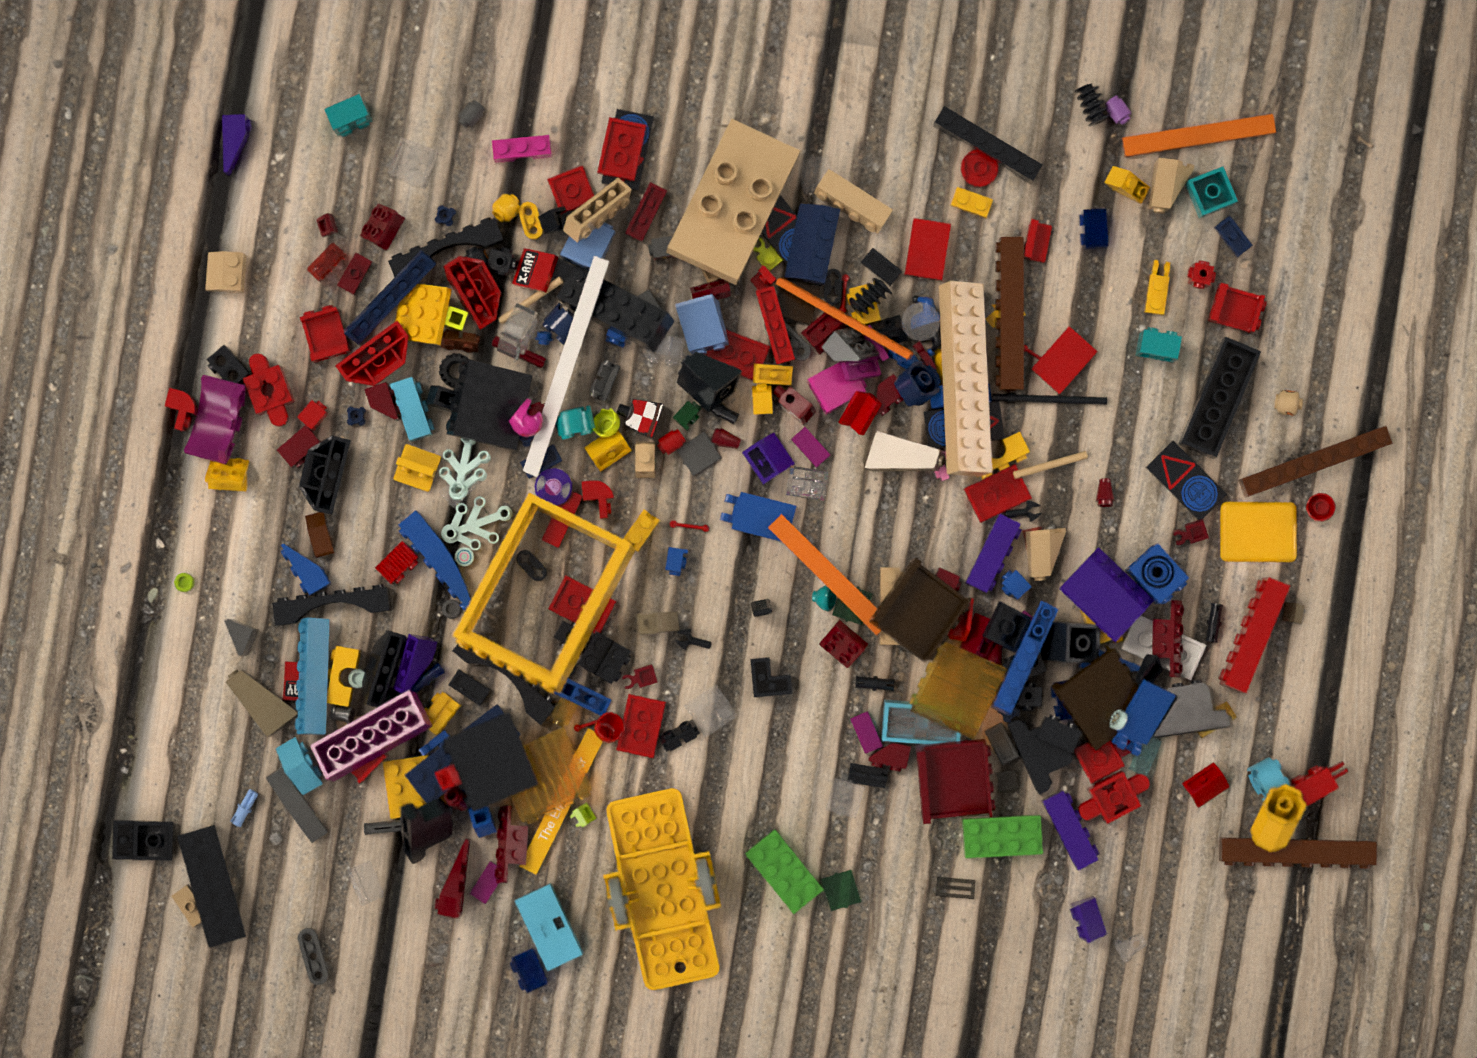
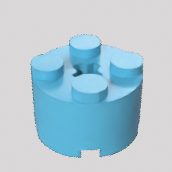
[1247,757,1291,801]

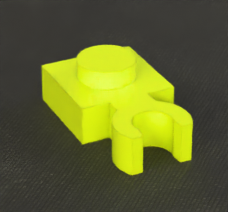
[753,237,783,271]

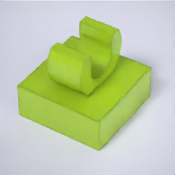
[570,802,597,828]

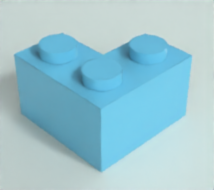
[276,737,323,795]

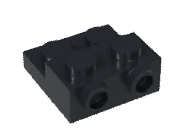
[982,601,1031,652]
[577,631,631,684]

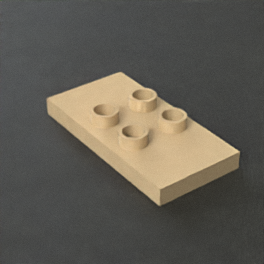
[666,118,801,285]

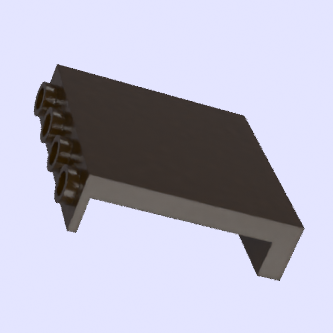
[869,557,972,662]
[1051,645,1139,750]

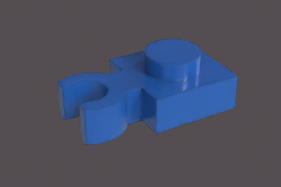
[887,350,919,370]
[419,730,451,756]

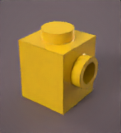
[752,384,773,415]

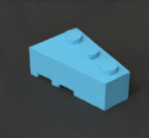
[390,377,435,442]

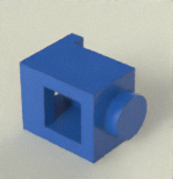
[606,329,627,348]
[665,547,688,576]

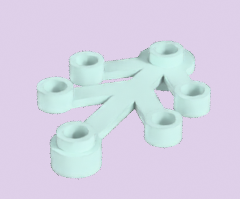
[439,438,491,500]
[441,496,513,551]

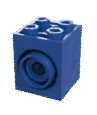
[1125,543,1189,604]

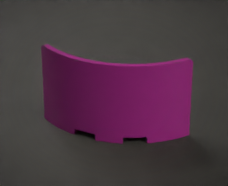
[184,375,245,464]

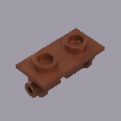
[440,329,480,353]

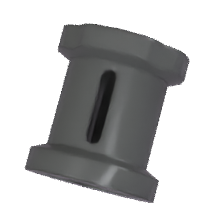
[330,704,355,724]

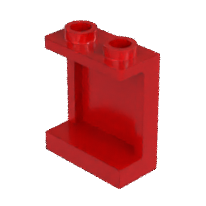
[1208,282,1267,334]
[299,305,351,363]

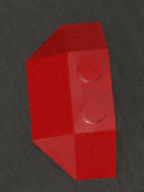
[443,256,501,330]
[335,321,409,386]

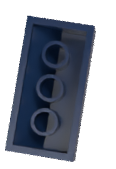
[784,204,840,287]

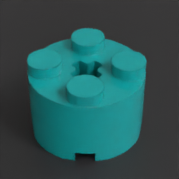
[555,405,595,440]

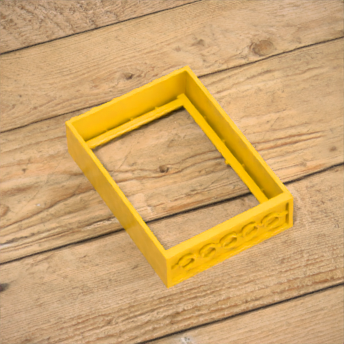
[452,493,635,694]

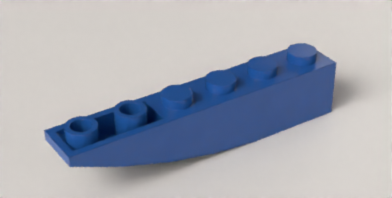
[398,510,472,611]
[991,601,1059,716]

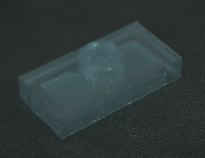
[1128,737,1162,777]

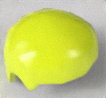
[593,408,620,437]

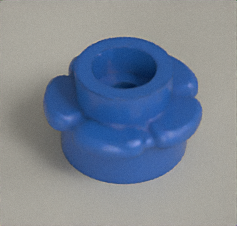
[535,331,554,345]

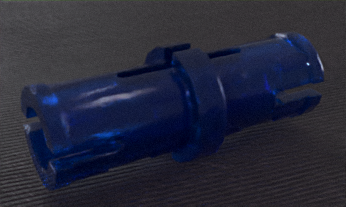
[410,663,445,693]

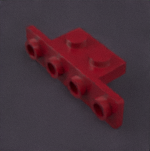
[1152,600,1184,678]
[494,805,528,883]

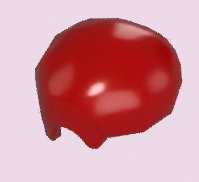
[1306,493,1336,522]
[594,712,625,744]

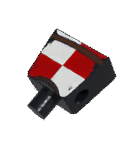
[617,399,664,440]

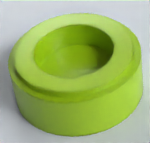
[174,573,195,592]

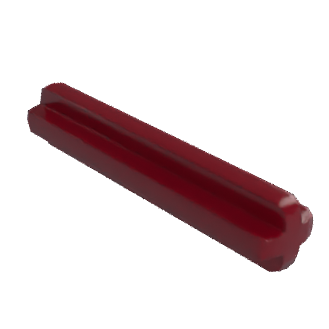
[492,336,546,368]

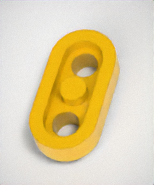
[519,202,543,240]

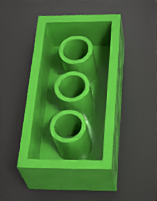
[962,814,1043,858]
[745,829,824,914]

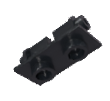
[659,719,700,752]
[847,763,888,788]

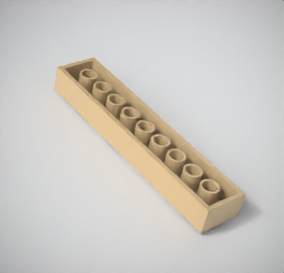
[939,281,992,476]

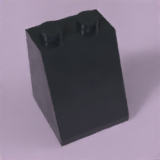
[676,352,742,412]
[1041,621,1100,663]

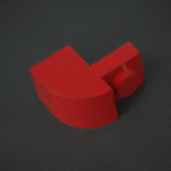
[164,388,198,432]
[581,480,614,519]

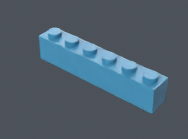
[295,618,330,735]

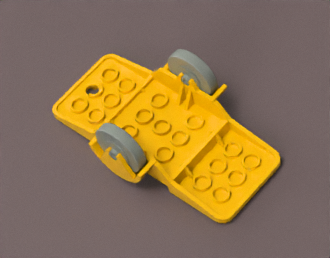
[603,788,721,990]

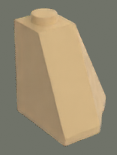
[1149,158,1194,213]
[1025,528,1066,581]

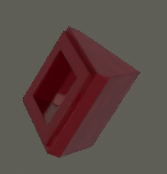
[316,213,338,237]

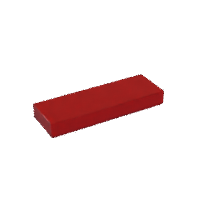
[541,491,583,548]

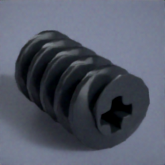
[1075,83,1110,127]
[849,278,892,319]

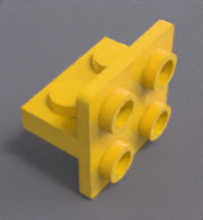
[393,444,441,492]
[205,458,249,492]

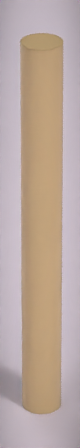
[498,276,564,324]
[1013,451,1088,479]

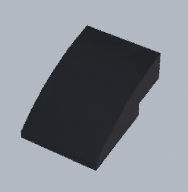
[112,820,173,861]

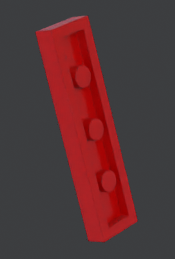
[755,286,795,365]

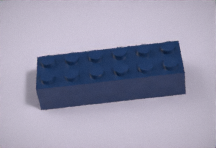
[405,704,521,804]

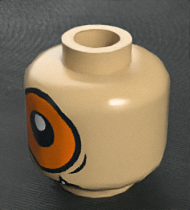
[1274,390,1303,416]

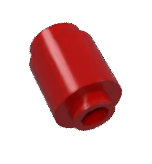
[657,429,686,456]

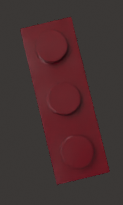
[625,182,667,242]

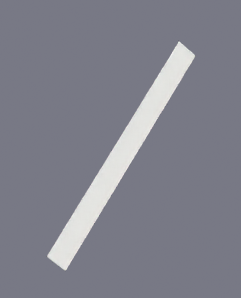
[523,256,609,477]

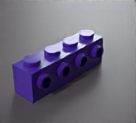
[965,514,1022,593]
[1041,790,1099,871]

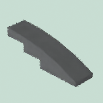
[266,767,328,843]

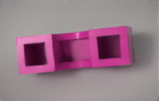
[492,135,552,163]

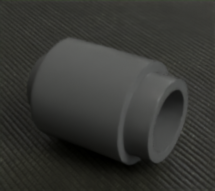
[458,100,486,129]

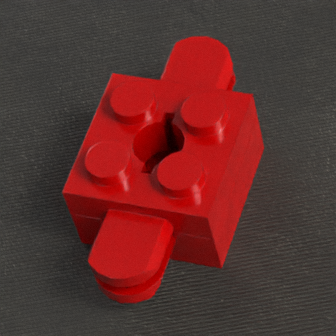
[243,353,295,427]
[1290,761,1349,806]
[1078,770,1150,824]

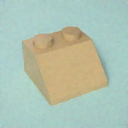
[205,251,247,293]

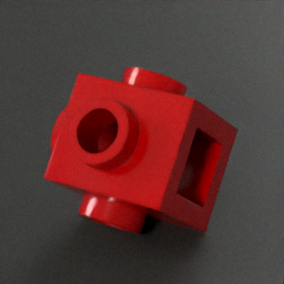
[1187,260,1216,289]

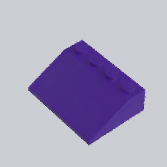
[1059,547,1154,642]

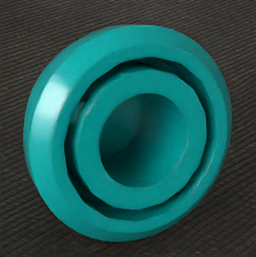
[812,585,836,612]

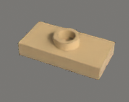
[171,885,201,927]

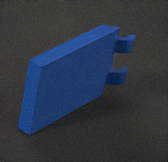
[720,492,796,542]
[1112,679,1176,756]

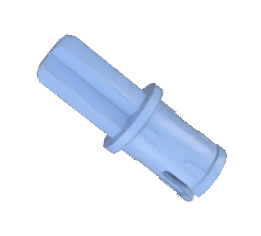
[230,789,258,827]

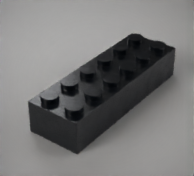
[556,265,675,353]
[1178,337,1261,459]
[177,825,246,948]

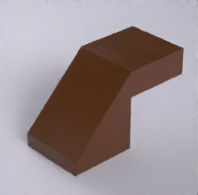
[305,512,334,558]

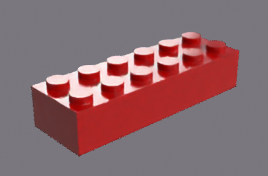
[1218,577,1290,693]

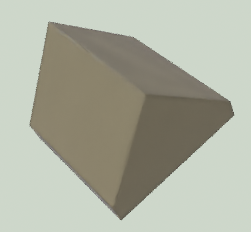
[1282,602,1305,624]

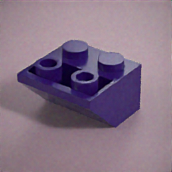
[742,432,795,485]
[1070,896,1107,943]

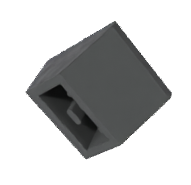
[822,327,878,361]

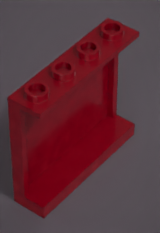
[916,739,995,824]

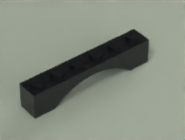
[933,106,1043,184]
[388,217,505,277]
[272,584,392,626]
[452,644,556,725]

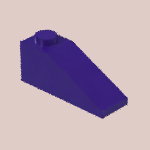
[222,114,252,175]
[393,634,437,694]

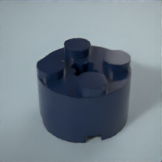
[542,303,574,345]
[894,361,941,407]

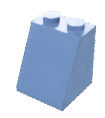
[560,223,616,271]
[675,294,729,355]

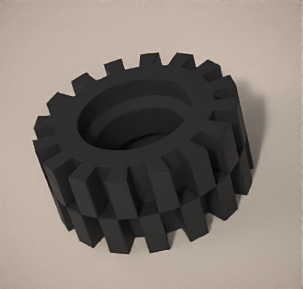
[439,353,469,388]

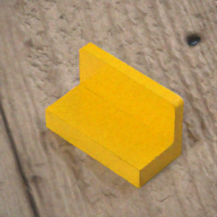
[585,430,632,472]

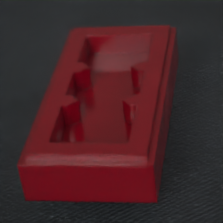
[337,252,373,295]

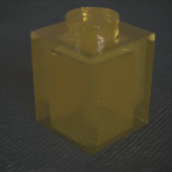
[551,697,579,727]

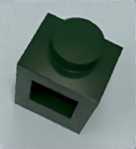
[673,401,702,431]

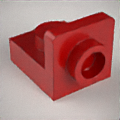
[750,265,776,290]
[435,765,461,791]

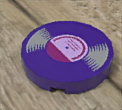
[534,468,573,506]

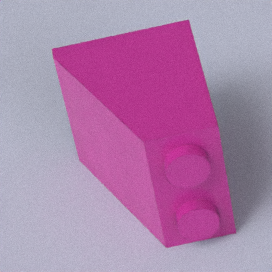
[807,361,867,415]

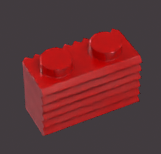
[375,541,420,585]

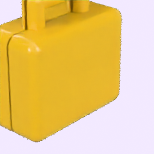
[1220,502,1297,562]

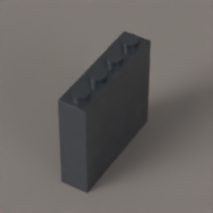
[446,359,533,450]
[441,712,538,812]

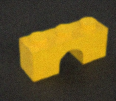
[976,432,1030,479]
[327,646,361,707]

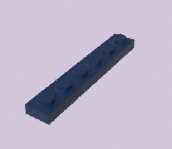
[344,250,436,345]

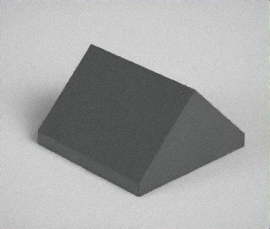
[224,619,258,656]

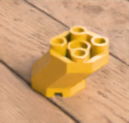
[1250,784,1306,852]

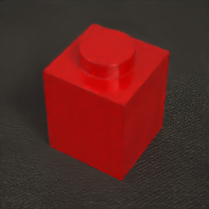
[297,400,329,431]

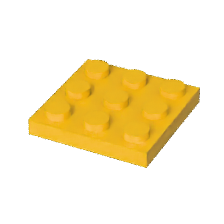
[395,284,452,345]
[383,755,447,819]

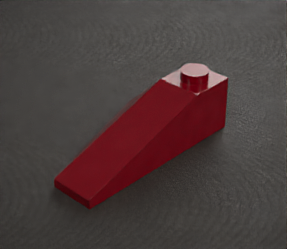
[435,838,470,919]

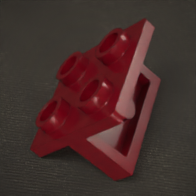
[360,203,405,251]
[819,619,868,668]

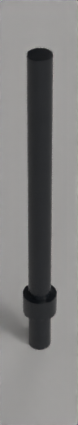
[992,392,1107,405]

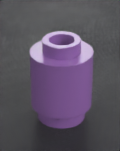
[1105,96,1132,125]

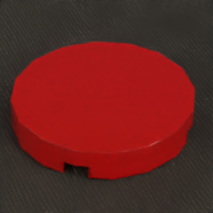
[960,149,999,187]

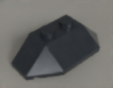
[299,435,351,515]
[362,630,407,708]

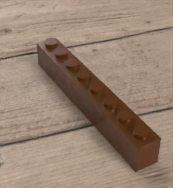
[995,237,1024,392]
[1238,426,1393,498]
[1219,837,1377,869]

